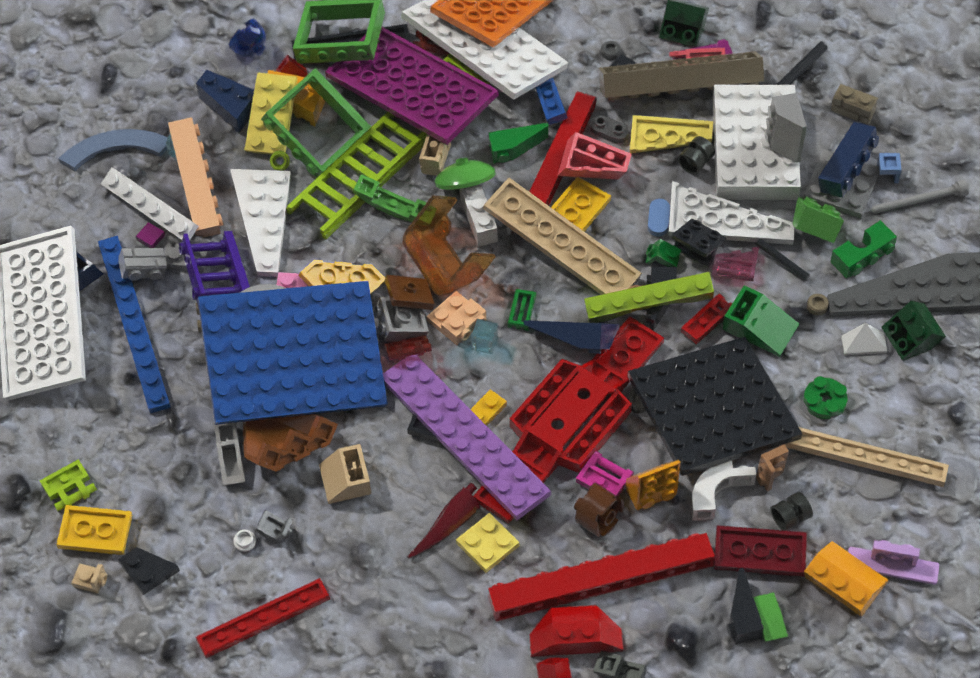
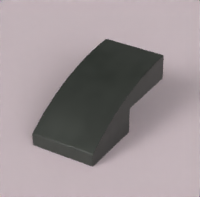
[593,651,647,678]

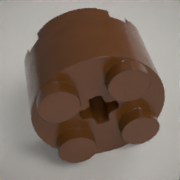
[574,483,624,537]

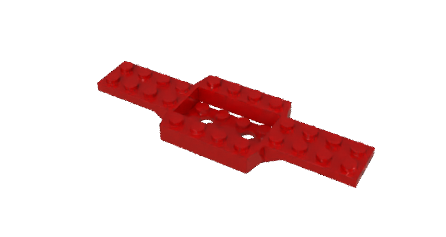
[473,316,664,524]

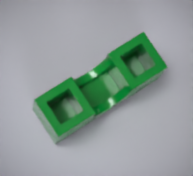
[830,220,897,279]

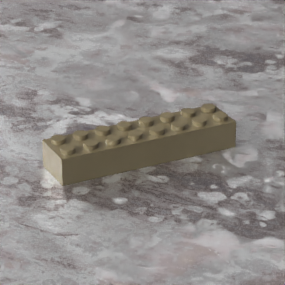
[599,51,764,100]

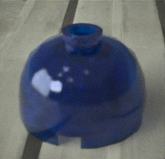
[228,18,267,58]

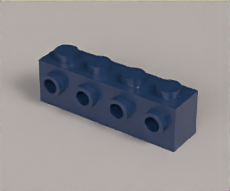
[818,122,879,198]

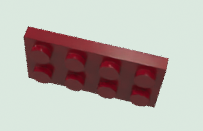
[714,525,807,577]

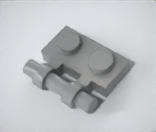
[164,235,211,272]

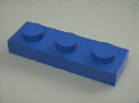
[535,78,568,125]

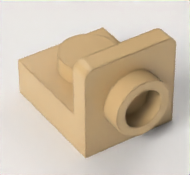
[71,564,107,593]

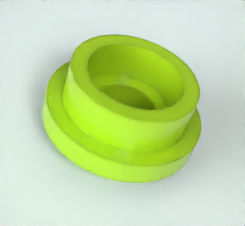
[270,151,290,171]

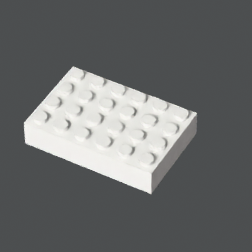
[713,85,801,200]

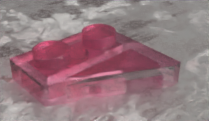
[712,247,759,282]

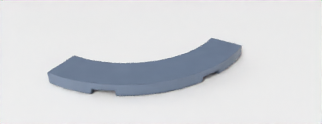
[58,129,173,171]

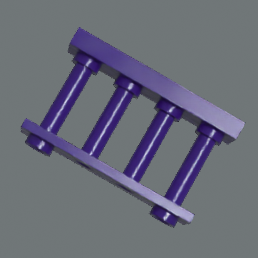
[179,231,250,308]

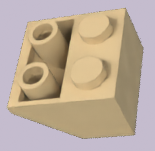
[319,444,371,504]

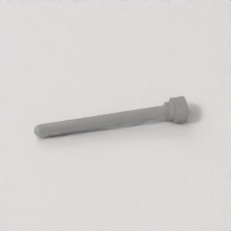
[871,179,969,214]

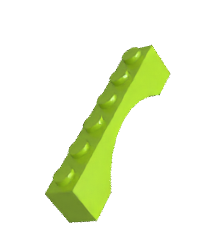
[584,272,714,323]

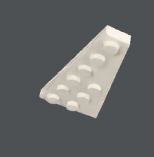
[230,169,291,277]
[668,181,794,245]

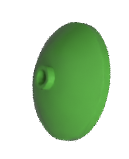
[435,158,496,189]

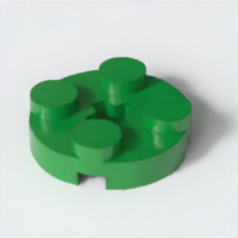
[803,376,848,419]

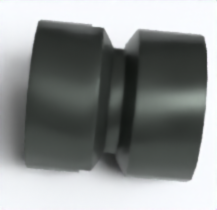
[677,136,715,175]
[770,491,813,531]

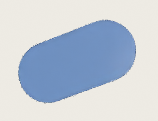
[648,199,670,237]

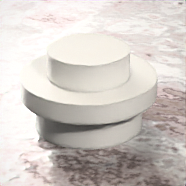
[233,530,256,552]

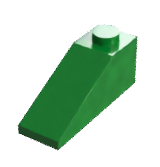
[488,123,548,164]

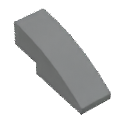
[213,423,245,486]

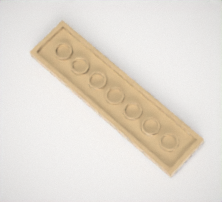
[483,178,642,295]

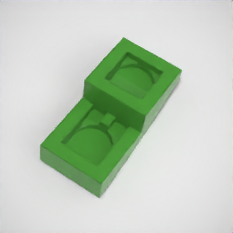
[754,592,788,642]

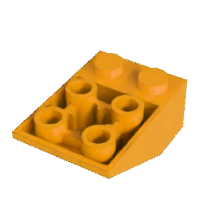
[626,460,680,510]

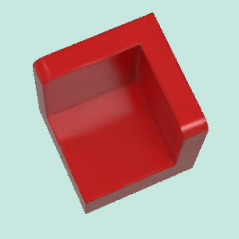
[276,55,308,77]
[536,657,571,678]

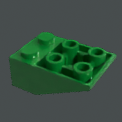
[723,285,799,357]

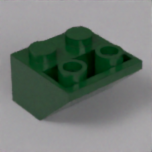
[658,0,709,47]
[881,300,946,361]

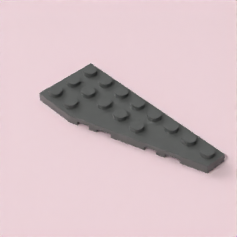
[827,252,980,317]

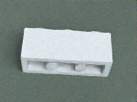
[460,184,498,247]

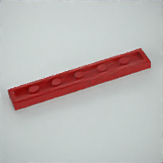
[196,578,330,658]

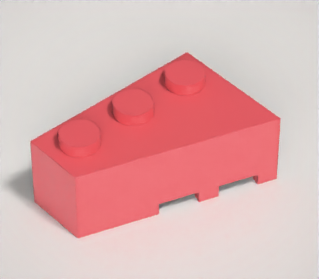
[558,132,631,180]

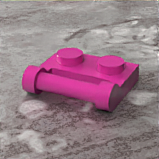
[576,451,634,496]

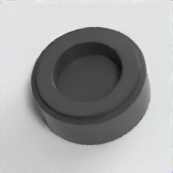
[601,41,621,60]

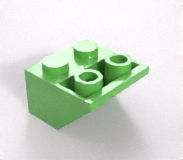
[792,196,844,243]

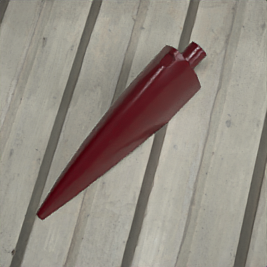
[407,483,481,558]

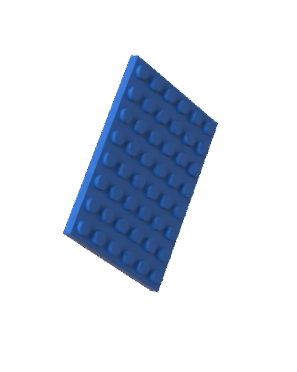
[198,281,388,425]

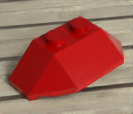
[530,605,623,657]

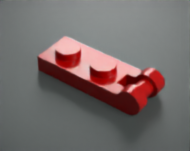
[681,294,732,345]

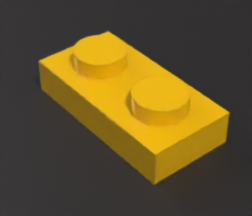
[470,389,507,426]

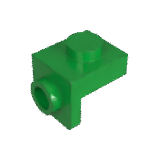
[646,239,681,267]

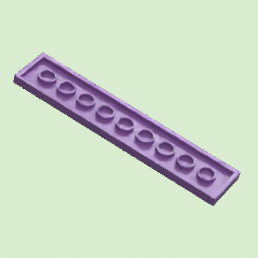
[383,352,551,521]

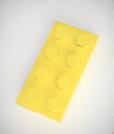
[244,72,298,155]

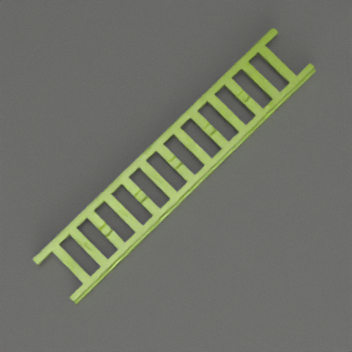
[286,54,490,240]

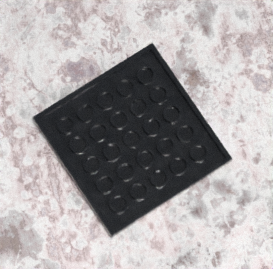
[627,337,802,476]

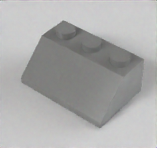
[764,93,807,163]

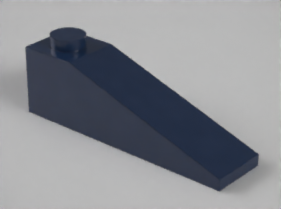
[524,320,619,354]

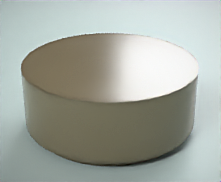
[807,294,829,315]

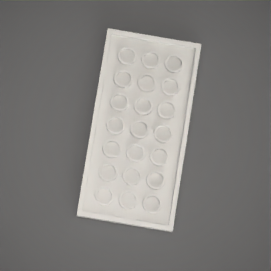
[401,0,569,100]
[0,226,86,401]

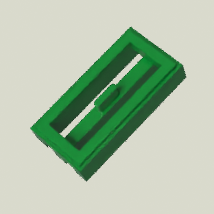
[508,289,536,331]

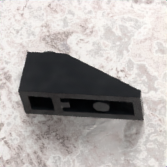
[727,568,764,644]

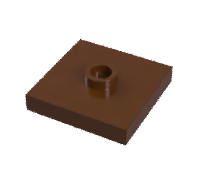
[385,275,434,310]

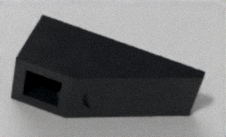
[646,267,677,331]

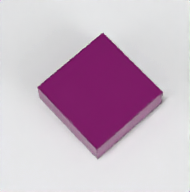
[135,222,165,248]

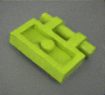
[40,459,97,512]

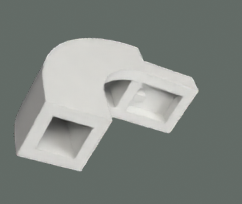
[691,461,756,521]

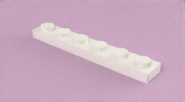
[101,167,199,240]

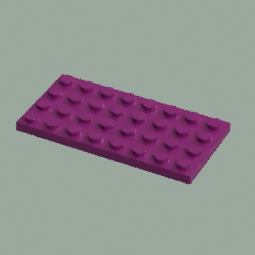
[325,27,499,145]

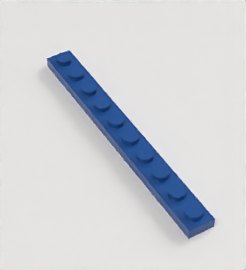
[98,236,171,414]

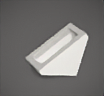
[841,323,887,356]

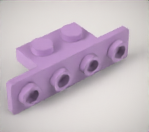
[848,540,939,585]

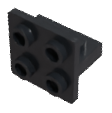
[671,219,726,267]

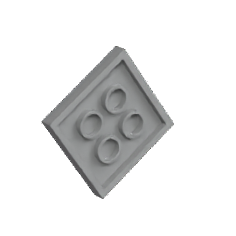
[803,149,880,219]

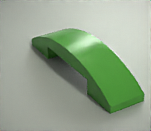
[353,174,436,225]

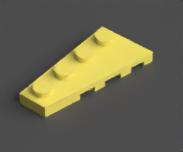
[630,115,713,154]

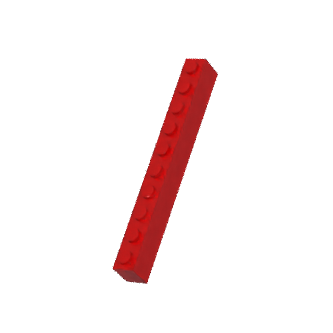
[488,533,715,622]

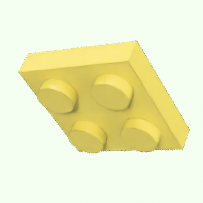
[456,513,519,573]

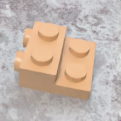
[426,291,486,345]

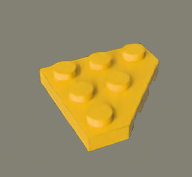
[298,260,385,295]

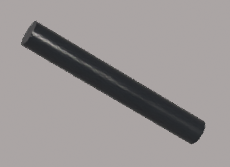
[755,238,810,281]

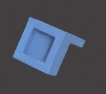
[876,153,901,183]

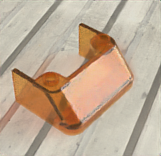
[402,195,496,295]

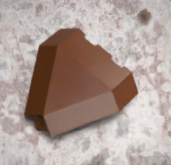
[243,414,338,472]

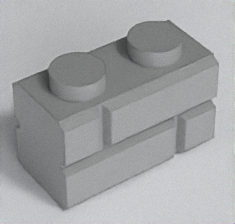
[118,248,167,281]

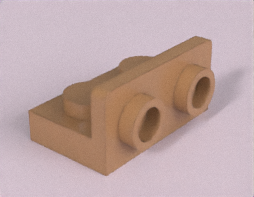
[756,444,789,492]

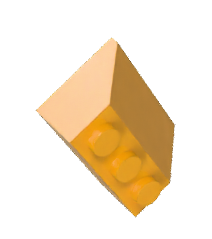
[804,541,888,617]

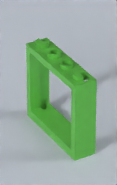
[293,0,385,63]
[261,68,371,177]

